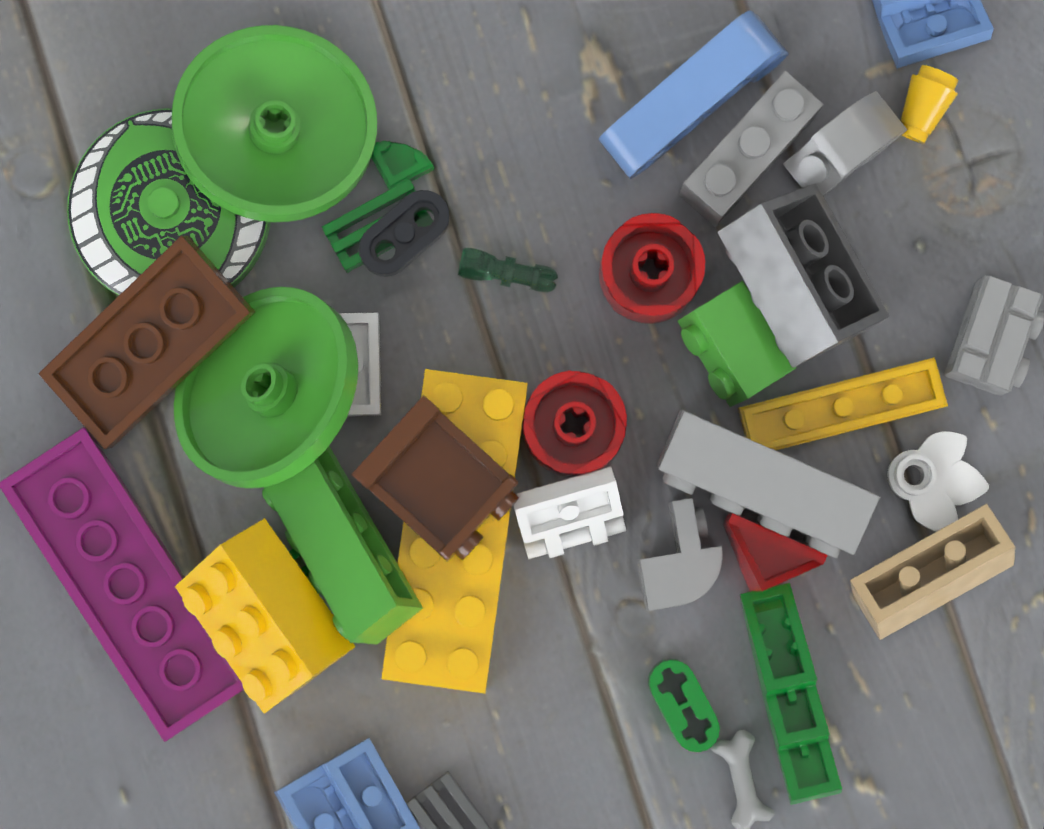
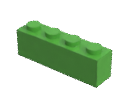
[262,446,423,644]

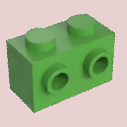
[677,281,796,407]

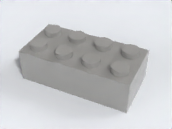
[656,409,880,558]

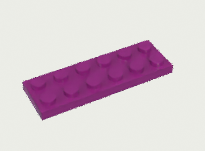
[0,427,244,742]

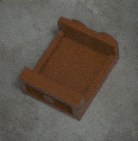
[351,395,520,562]

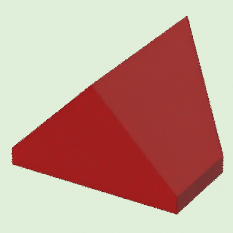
[723,513,827,591]

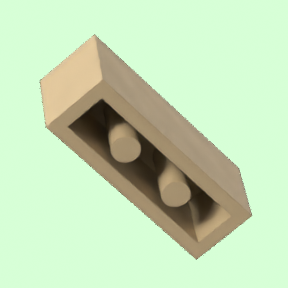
[850,504,1015,640]

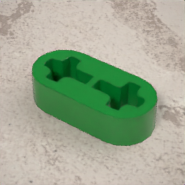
[648,659,720,752]

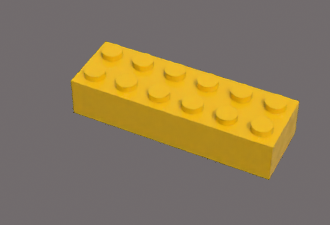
[381,369,528,694]

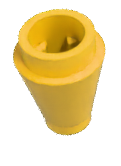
[900,65,959,144]

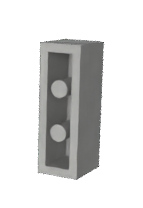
[679,71,824,228]

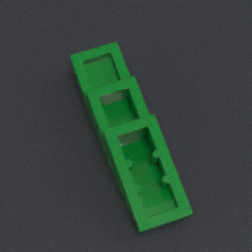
[740,583,842,805]

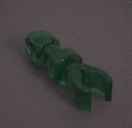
[458,248,558,293]

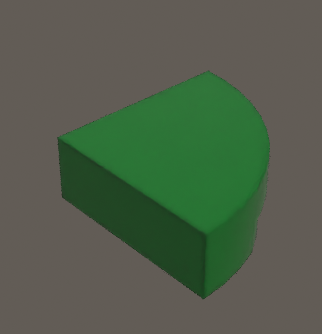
[371,141,434,190]

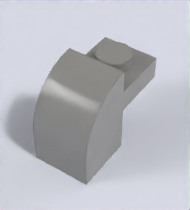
[783,91,907,197]
[637,498,723,611]

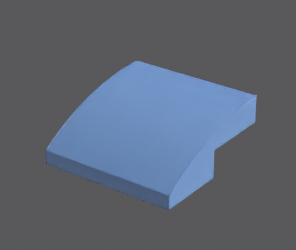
[872,0,994,68]
[274,738,420,829]

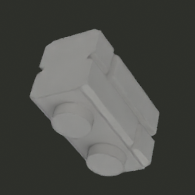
[944,275,1044,396]

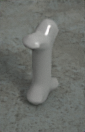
[711,730,775,829]

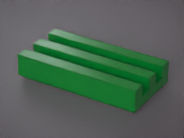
[322,179,433,273]

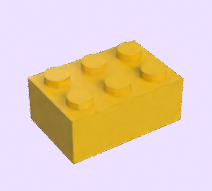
[175,518,356,713]

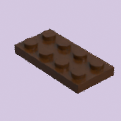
[38,235,255,449]

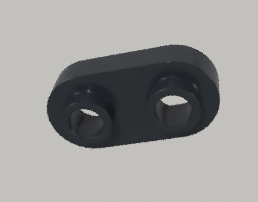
[359,190,450,277]

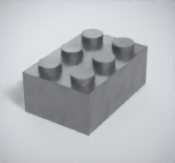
[718,183,890,368]

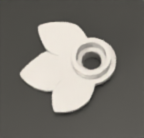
[887,431,989,532]

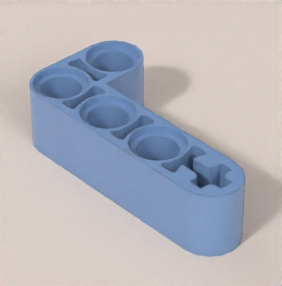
[599,10,789,179]

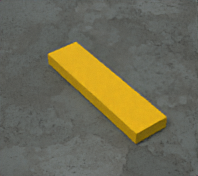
[738,357,948,450]

